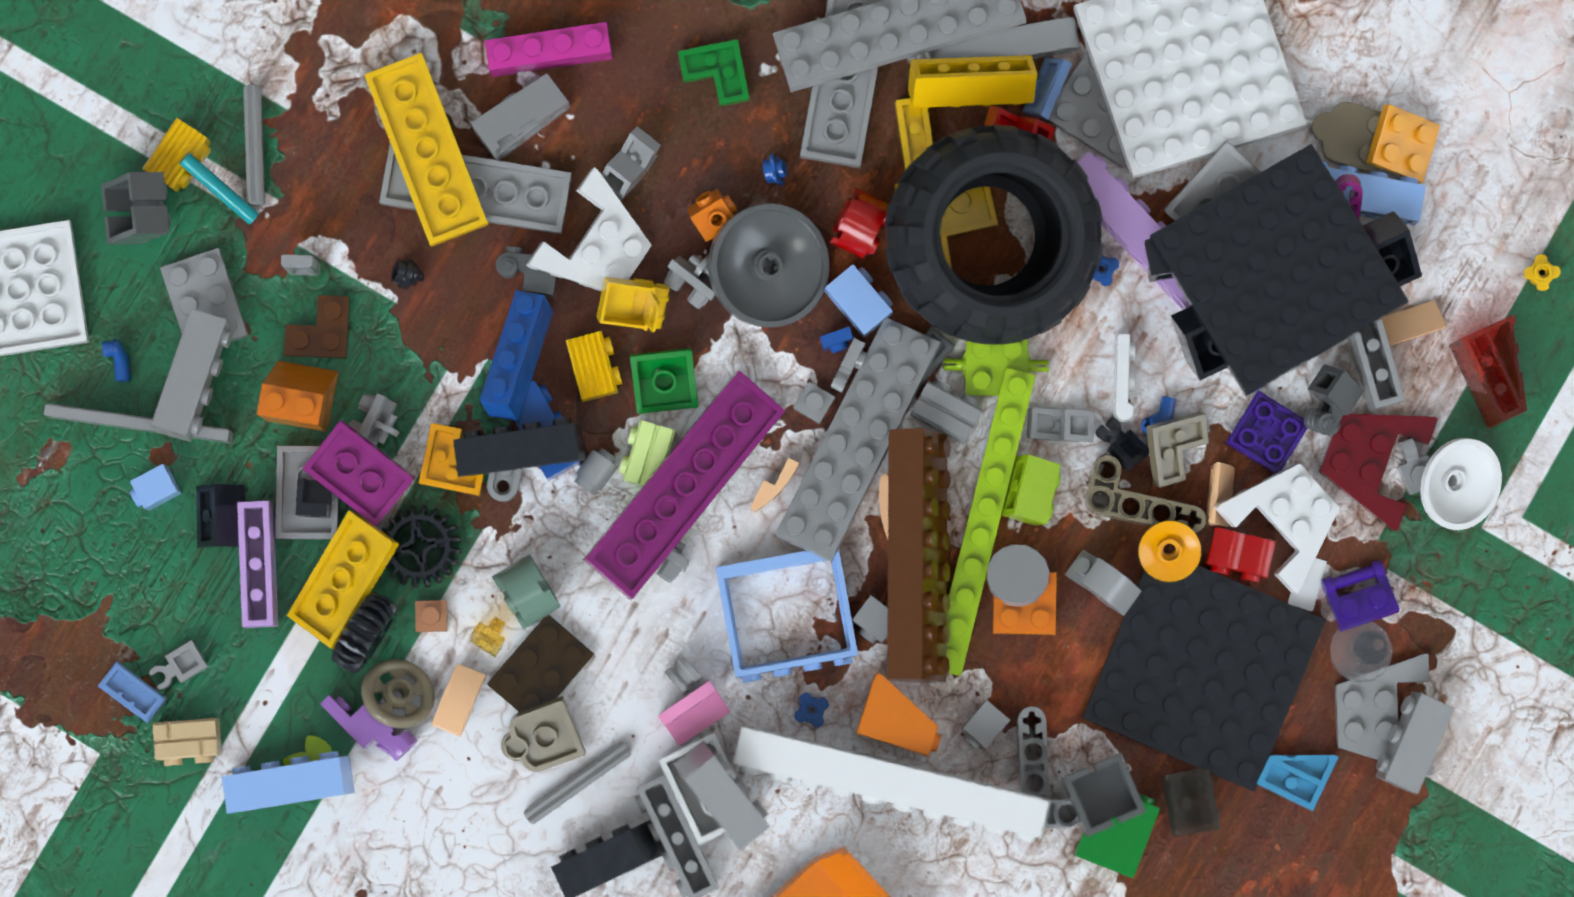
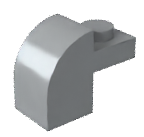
[601,127,661,200]
[1065,550,1142,616]

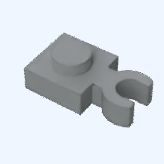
[831,338,868,393]
[149,640,209,689]

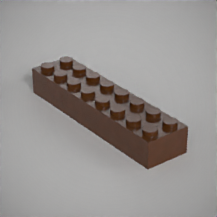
[887,428,951,683]

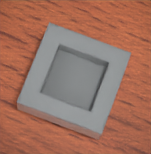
[793,382,835,425]

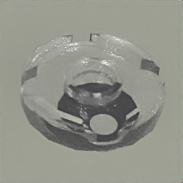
[1329,622,1393,682]

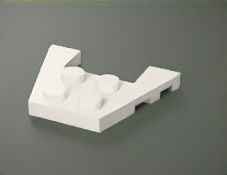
[526,167,652,292]
[1214,463,1340,594]

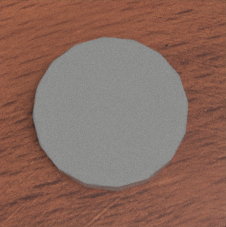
[987,544,1049,607]

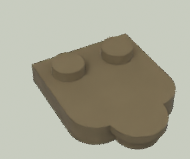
[1312,102,1381,173]
[501,696,586,772]

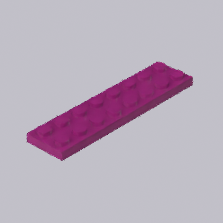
[583,370,785,600]

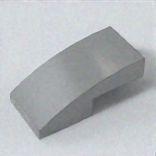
[1027,407,1095,442]

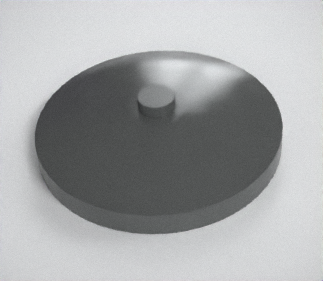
[708,204,829,327]

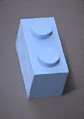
[824,265,893,338]

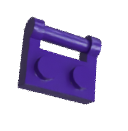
[1321,559,1400,632]

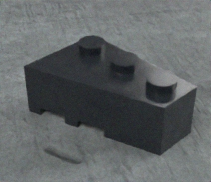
[551,820,665,897]

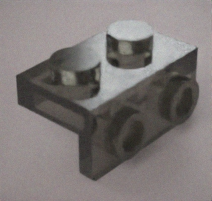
[1161,768,1220,837]

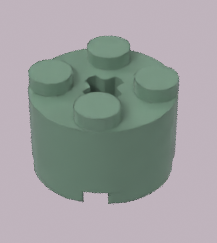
[492,555,561,629]

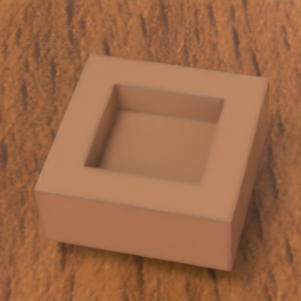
[415,600,448,632]

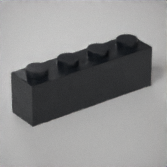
[453,418,586,477]

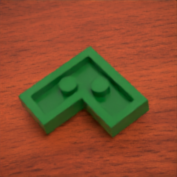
[678,39,750,107]

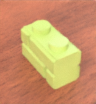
[619,420,676,487]

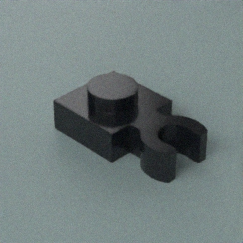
[1095,417,1149,472]

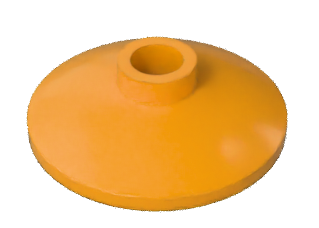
[1138,520,1201,582]

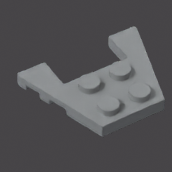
[1335,654,1432,775]

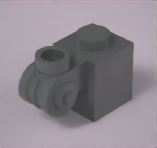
[496,246,558,298]
[1304,364,1364,436]

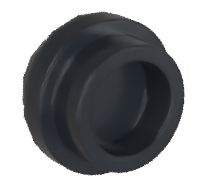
[391,258,424,289]

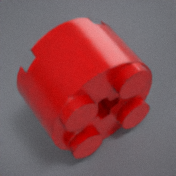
[829,187,889,259]

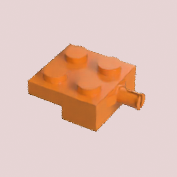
[993,572,1057,635]

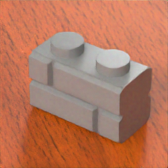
[910,379,982,444]

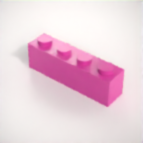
[485,22,613,77]

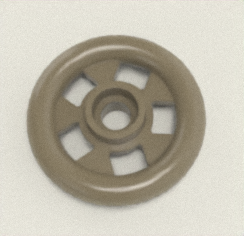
[361,659,435,728]

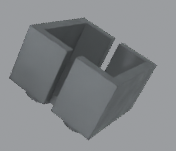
[101,172,171,245]
[1060,753,1146,837]

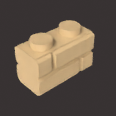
[153,718,222,766]

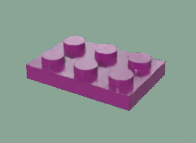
[302,419,415,526]

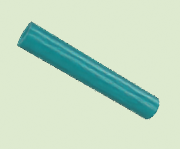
[179,152,259,225]

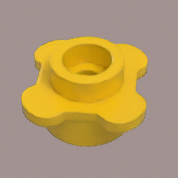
[1523,254,1561,291]

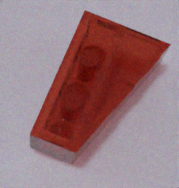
[1449,315,1527,428]

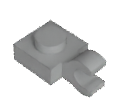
[1397,438,1429,495]

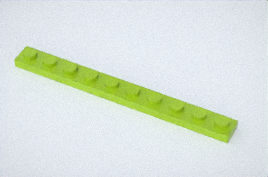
[946,368,1036,676]

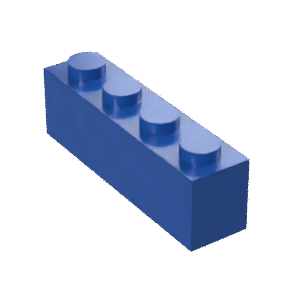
[480,290,553,421]

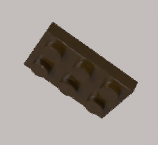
[487,615,595,712]

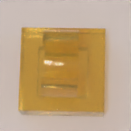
[470,617,506,658]

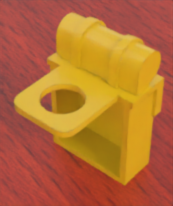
[596,276,670,332]

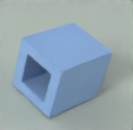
[129,464,182,511]

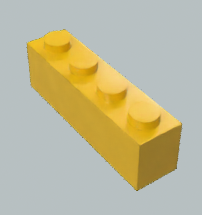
[908,55,1037,108]

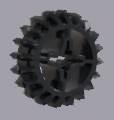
[381,505,462,589]
[332,592,397,673]

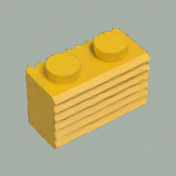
[142,118,211,192]
[566,331,622,402]

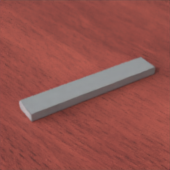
[44,403,234,444]

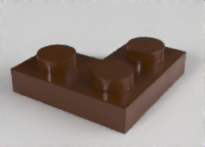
[284,295,350,359]

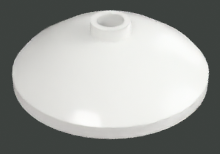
[1420,438,1502,530]

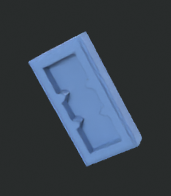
[1022,57,1072,120]
[98,661,167,723]

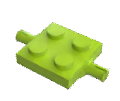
[944,339,1049,396]

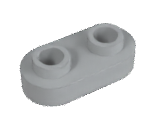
[487,469,523,502]

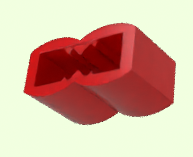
[1205,527,1276,583]

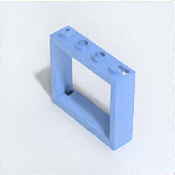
[716,550,858,683]

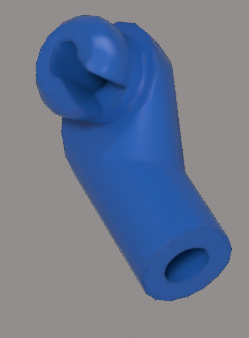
[102,339,131,382]
[1141,396,1177,435]

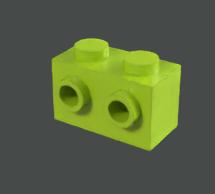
[1001,454,1061,526]

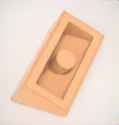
[1382,300,1447,347]
[1206,462,1235,528]

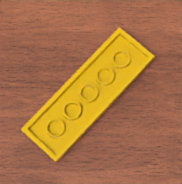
[364,52,489,247]

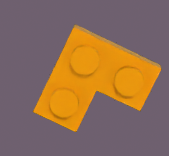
[419,423,485,496]

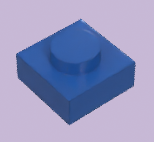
[820,327,853,354]

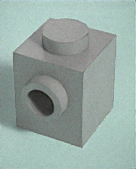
[852,595,888,644]

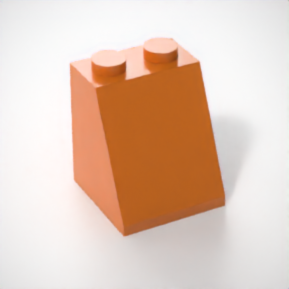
[256,361,339,432]
[856,673,942,756]

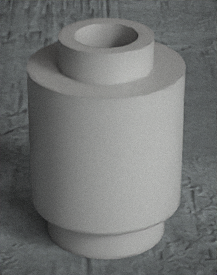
[574,448,618,495]

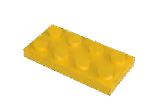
[286,510,399,649]

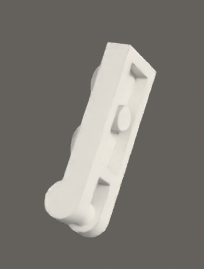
[1113,334,1135,423]

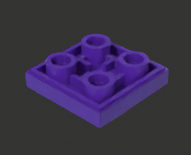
[1225,390,1308,474]

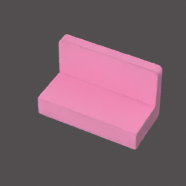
[658,681,730,746]

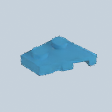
[1256,755,1338,811]

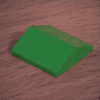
[630,348,698,414]

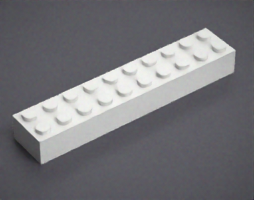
[733,726,1052,843]

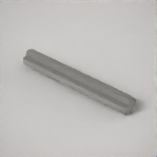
[243,85,265,206]
[523,742,631,824]

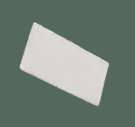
[1288,558,1327,611]

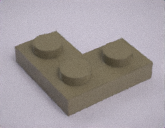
[1146,412,1209,488]

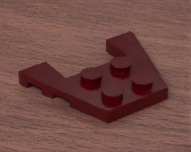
[1319,414,1438,532]

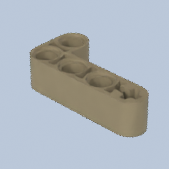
[1085,455,1206,534]

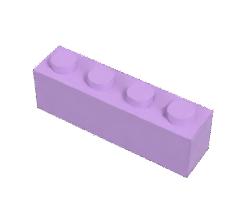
[237,501,279,628]

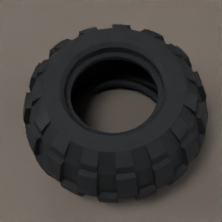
[885,125,1104,345]

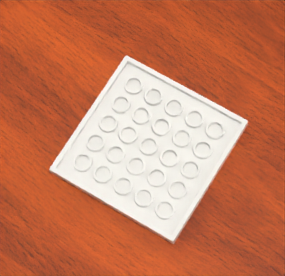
[1073,0,1307,179]

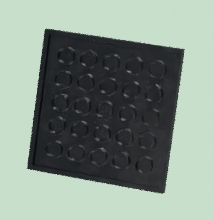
[1150,144,1409,397]
[1082,551,1326,792]

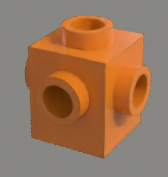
[686,189,738,242]

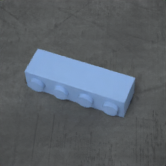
[1323,162,1426,226]
[221,751,355,814]

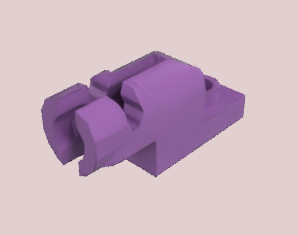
[320,695,418,761]

